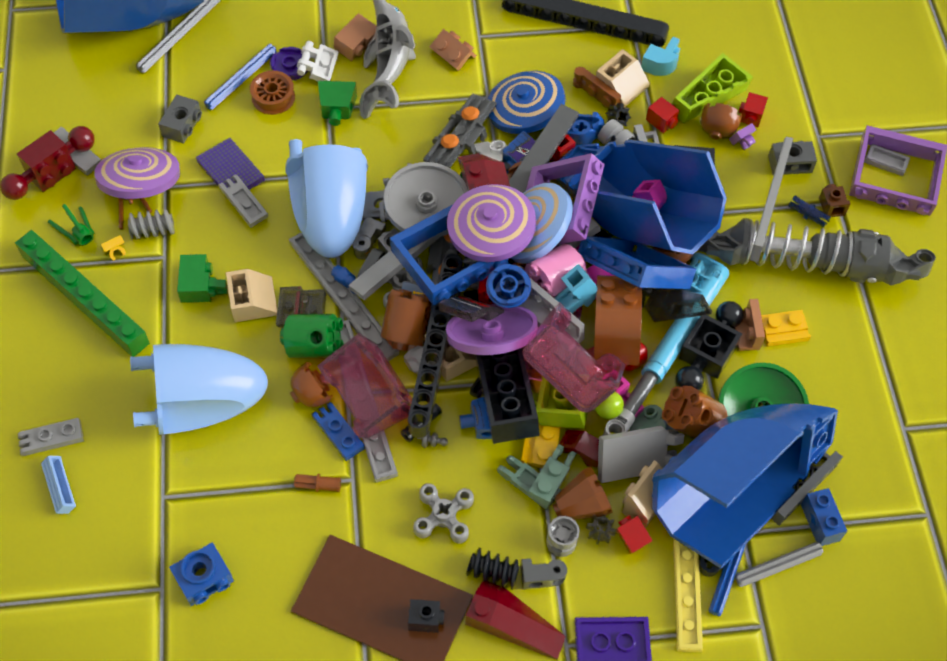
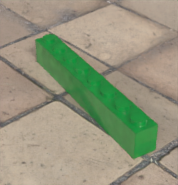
[15,230,150,357]

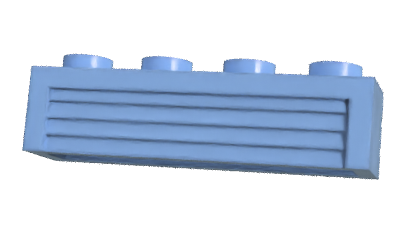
[41,456,76,514]

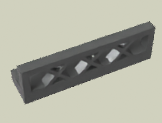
[771,451,843,526]

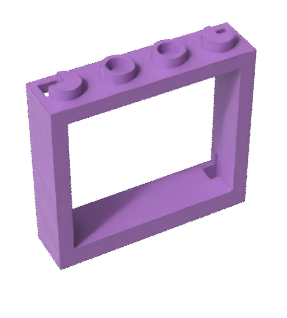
[849,125,947,216]
[526,153,604,245]

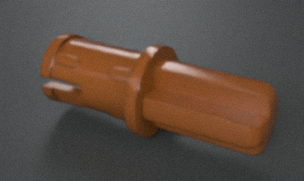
[294,474,341,492]

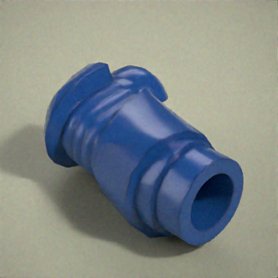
[331,265,356,294]

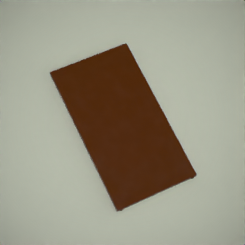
[291,535,473,661]

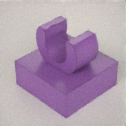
[729,124,756,150]

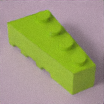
[672,53,753,123]

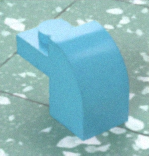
[641,37,680,76]
[554,264,598,313]

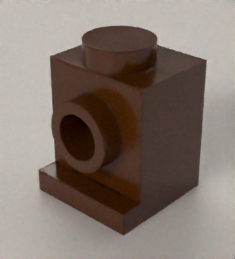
[819,184,851,218]

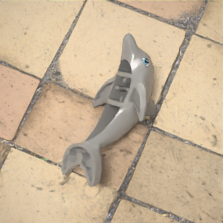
[360,0,416,119]

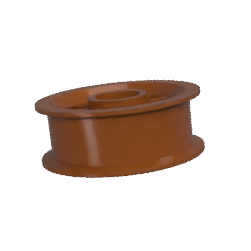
[250,70,295,115]

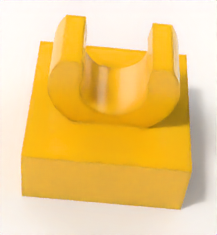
[100,235,126,261]

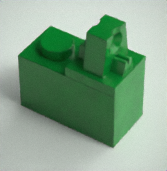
[177,254,228,303]

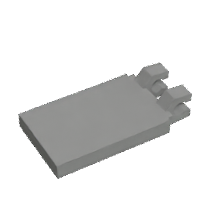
[597,426,684,483]

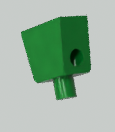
[318,81,357,126]

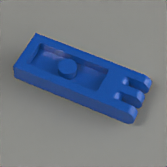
[311,402,365,461]

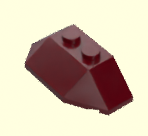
[458,153,510,191]

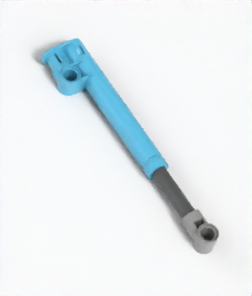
[602,253,729,436]

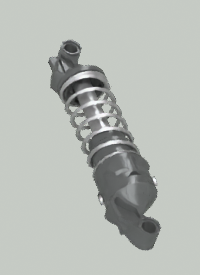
[699,218,936,285]

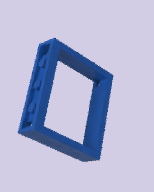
[390,205,508,306]
[578,236,696,289]

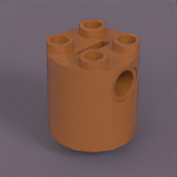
[380,289,432,351]
[662,386,728,439]

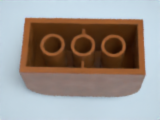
[594,275,642,365]

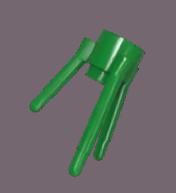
[48,204,95,246]

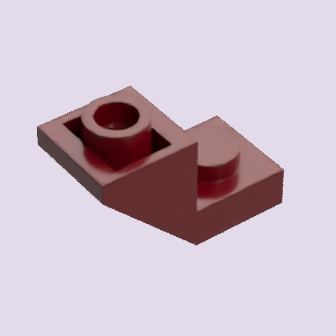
[558,430,599,467]

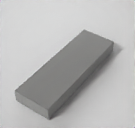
[54,127,101,176]

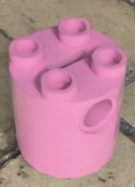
[525,244,587,298]

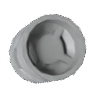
[598,119,636,145]
[546,516,580,557]

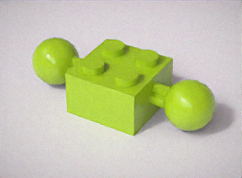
[531,372,624,429]

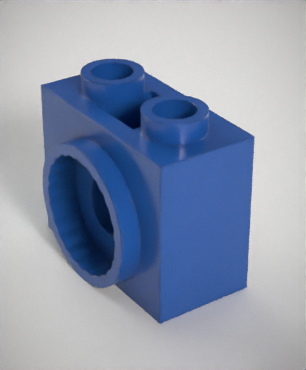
[169,542,234,606]

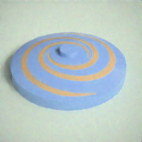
[510,183,573,263]

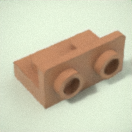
[734,299,765,351]

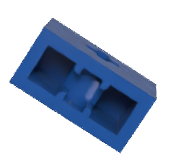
[801,488,847,546]

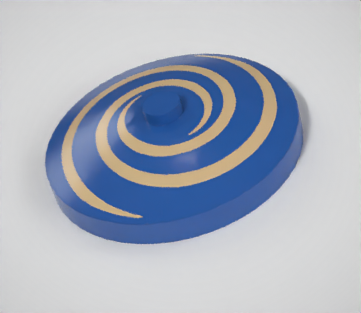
[487,71,566,134]

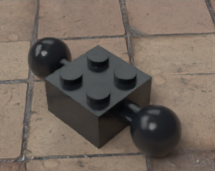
[675,301,744,391]

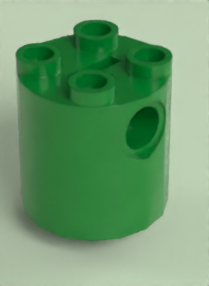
[280,314,344,358]

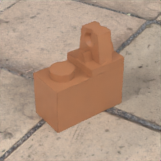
[334,13,376,61]

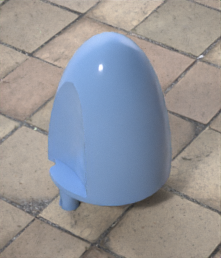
[285,139,368,258]
[130,344,268,435]

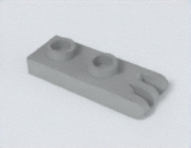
[218,174,268,228]
[18,418,84,456]

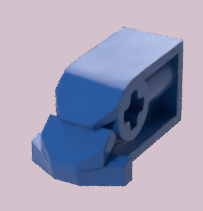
[567,112,605,146]

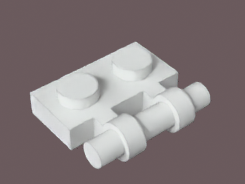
[297,41,339,81]

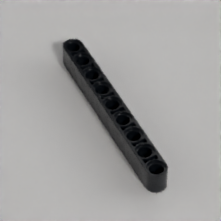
[501,0,669,47]
[408,254,462,438]

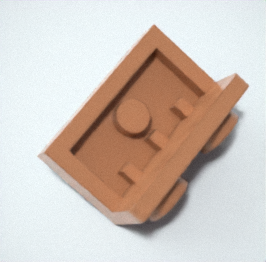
[430,29,477,71]

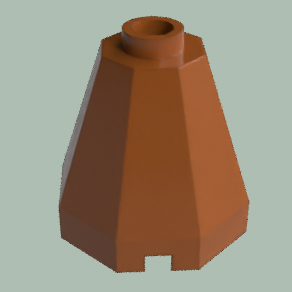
[552,466,613,520]

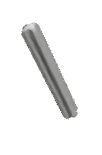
[735,542,823,587]

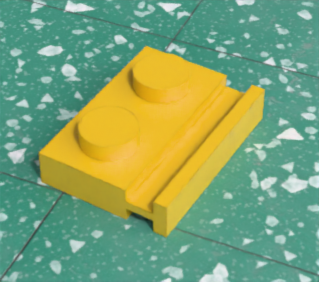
[761,310,811,347]
[521,424,561,468]

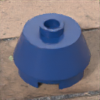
[486,264,531,308]

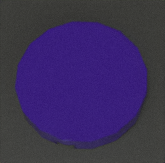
[270,47,308,81]

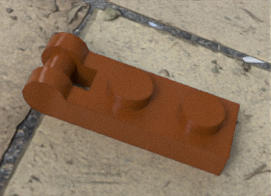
[573,67,621,109]

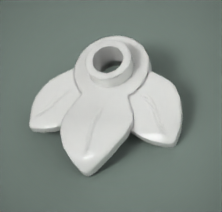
[474,140,507,162]

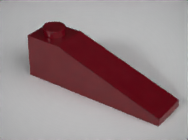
[465,580,566,660]

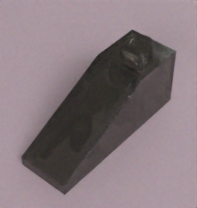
[645,288,712,322]

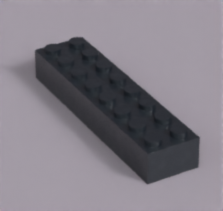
[463,290,539,444]

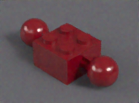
[0,126,95,200]

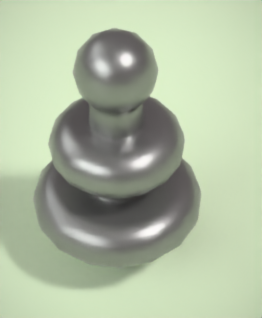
[417,430,448,448]

